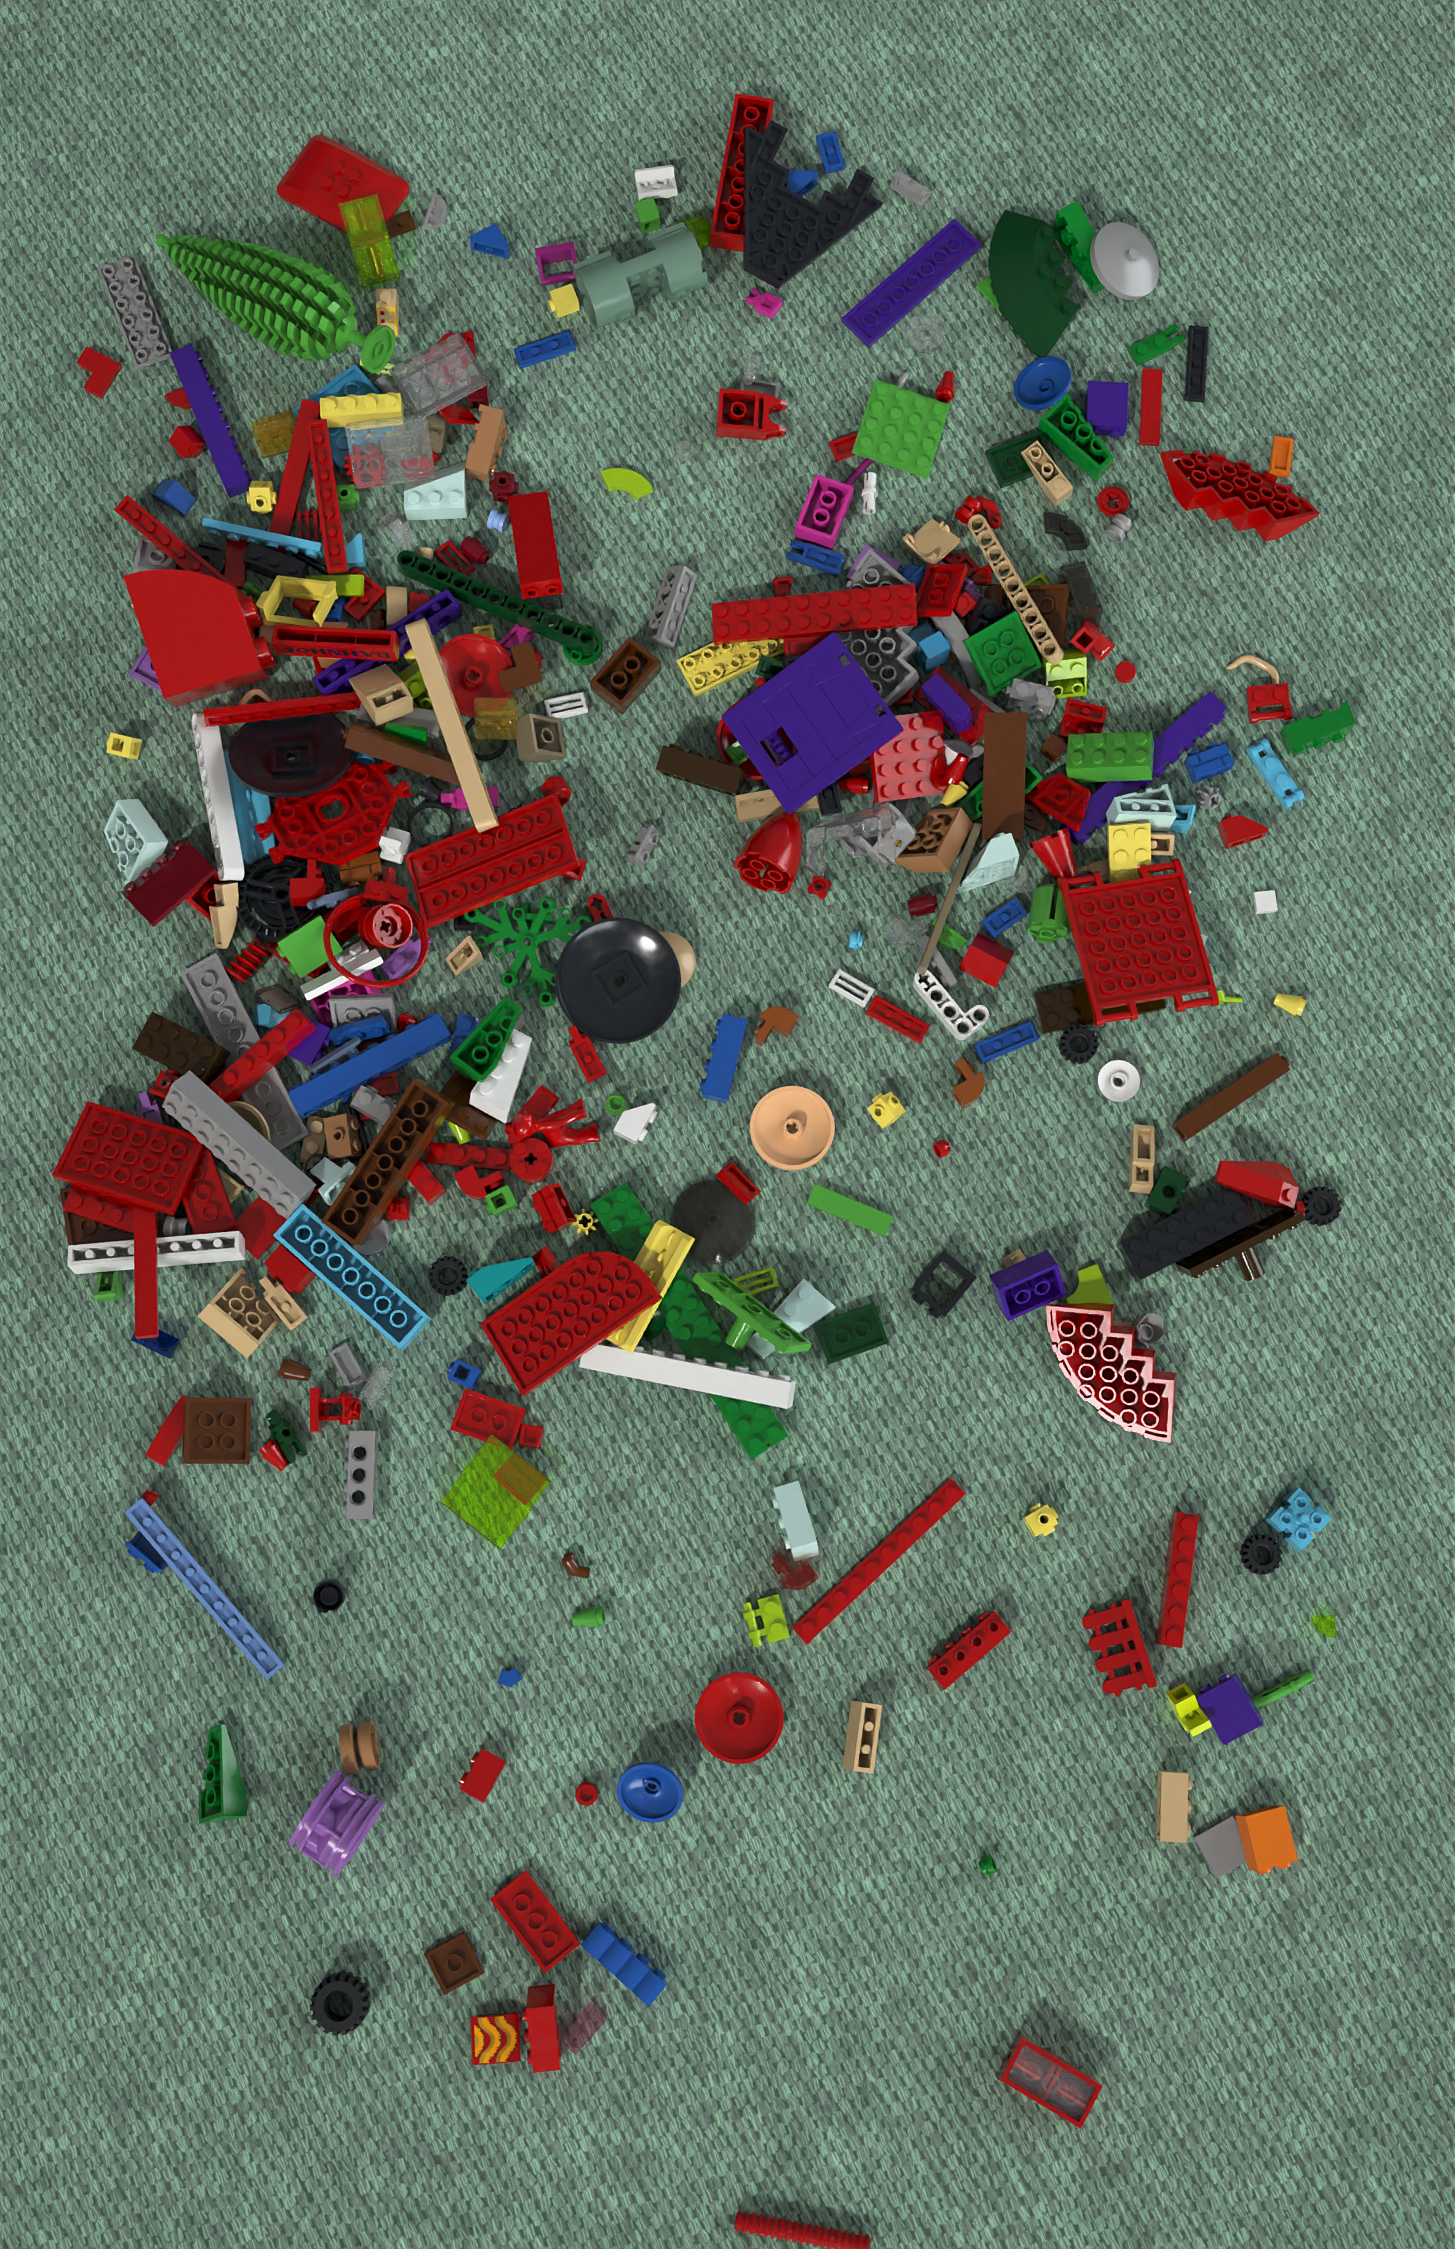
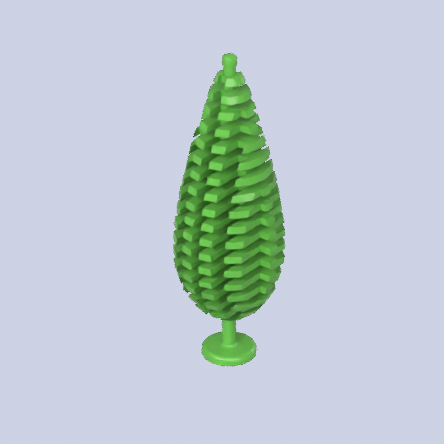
[156,234,395,374]

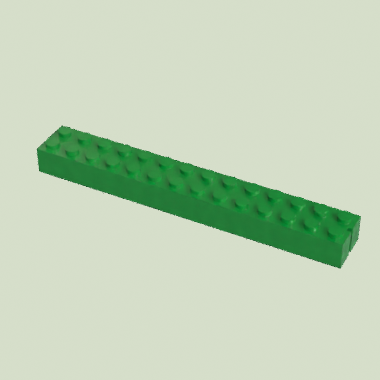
[590,1182,788,1461]

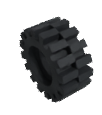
[1059,1024,1099,1064]
[1301,1186,1342,1226]
[428,1256,468,1296]
[1240,1535,1283,1575]

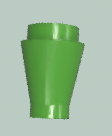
[572,1605,606,1627]

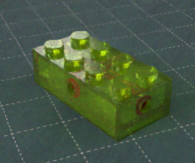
[339,194,401,289]

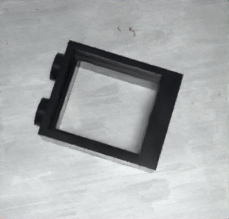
[910,1250,977,1319]

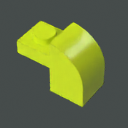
[1166,1683,1212,1737]

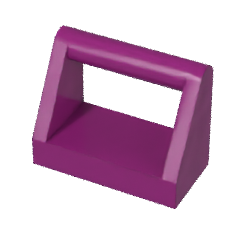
[534,242,577,286]

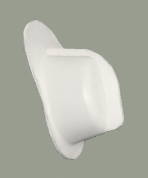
[943,738,984,766]

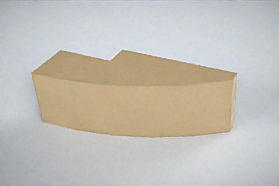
[209,882,239,949]
[1129,1124,1155,1194]

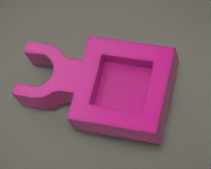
[745,289,783,319]

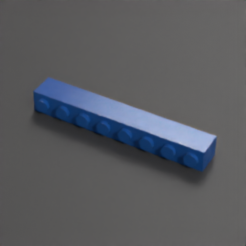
[288,1013,452,1119]

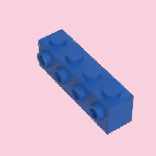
[699,1014,748,1104]

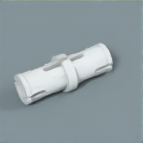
[862,472,878,515]

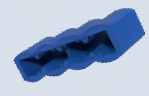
[581,1921,667,2006]

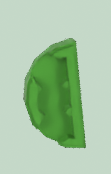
[931,916,969,950]

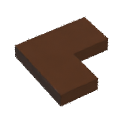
[497,641,543,694]

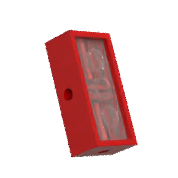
[997,2033,1103,2129]

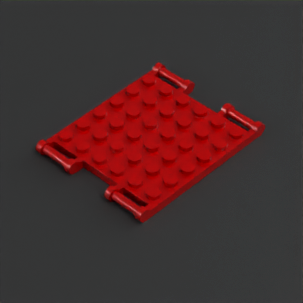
[1057,858,1219,1027]

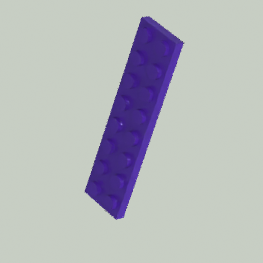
[842,219,982,348]

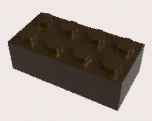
[656,744,746,797]
[132,1012,231,1086]

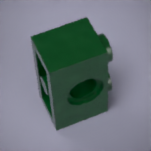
[1144,1166,1189,1217]

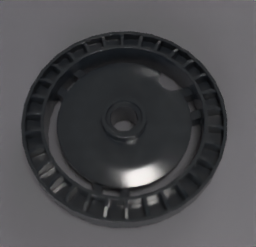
[236,854,331,942]

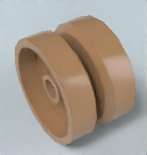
[339,1719,380,1775]

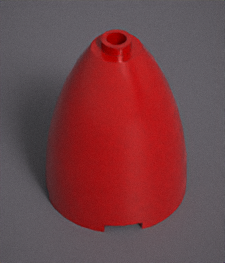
[734,810,803,894]

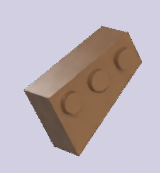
[465,404,509,482]

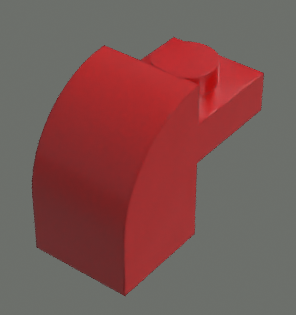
[1070,621,1115,661]
[290,859,326,906]
[454,1165,504,1200]

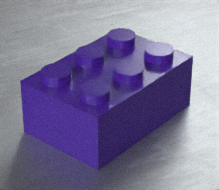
[989,1250,1066,1321]

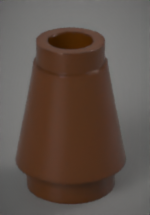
[278,1358,312,1381]

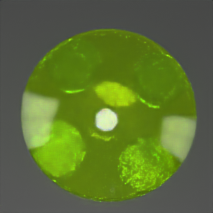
[677,216,711,251]

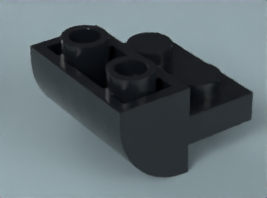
[965,596,1013,636]

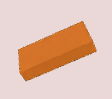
[1268,435,1294,478]

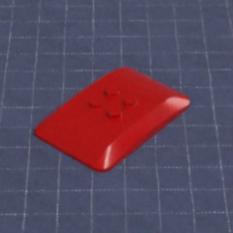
[277,135,410,239]

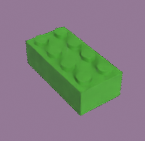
[1066,731,1154,783]

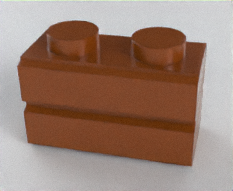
[338,850,384,889]

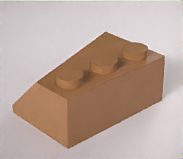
[893,807,973,873]

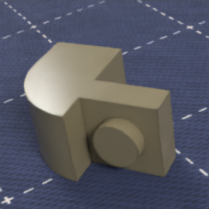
[421,413,451,453]

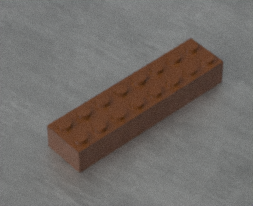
[321,1078,456,1246]

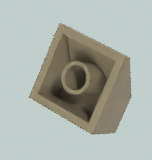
[513,713,566,763]

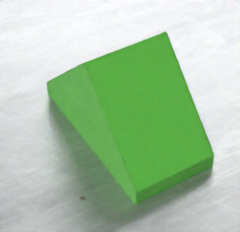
[93,1270,123,1302]

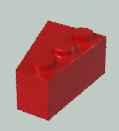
[522,1984,561,2073]

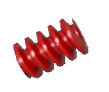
[224,937,270,983]

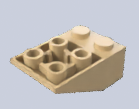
[349,664,413,727]

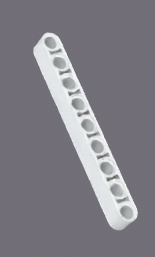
[192,713,244,881]

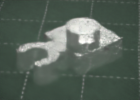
[743,351,762,385]

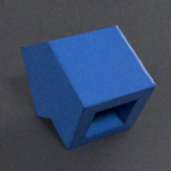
[497,1667,523,1687]

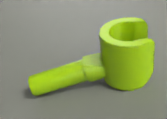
[1217,990,1243,1004]

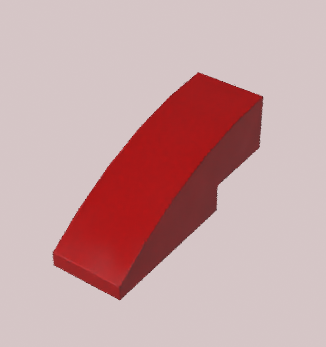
[146,1395,186,1467]

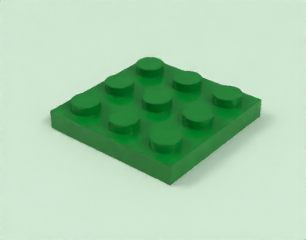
[962,611,1042,696]

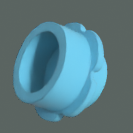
[848,930,863,950]

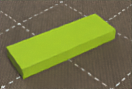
[305,575,364,597]

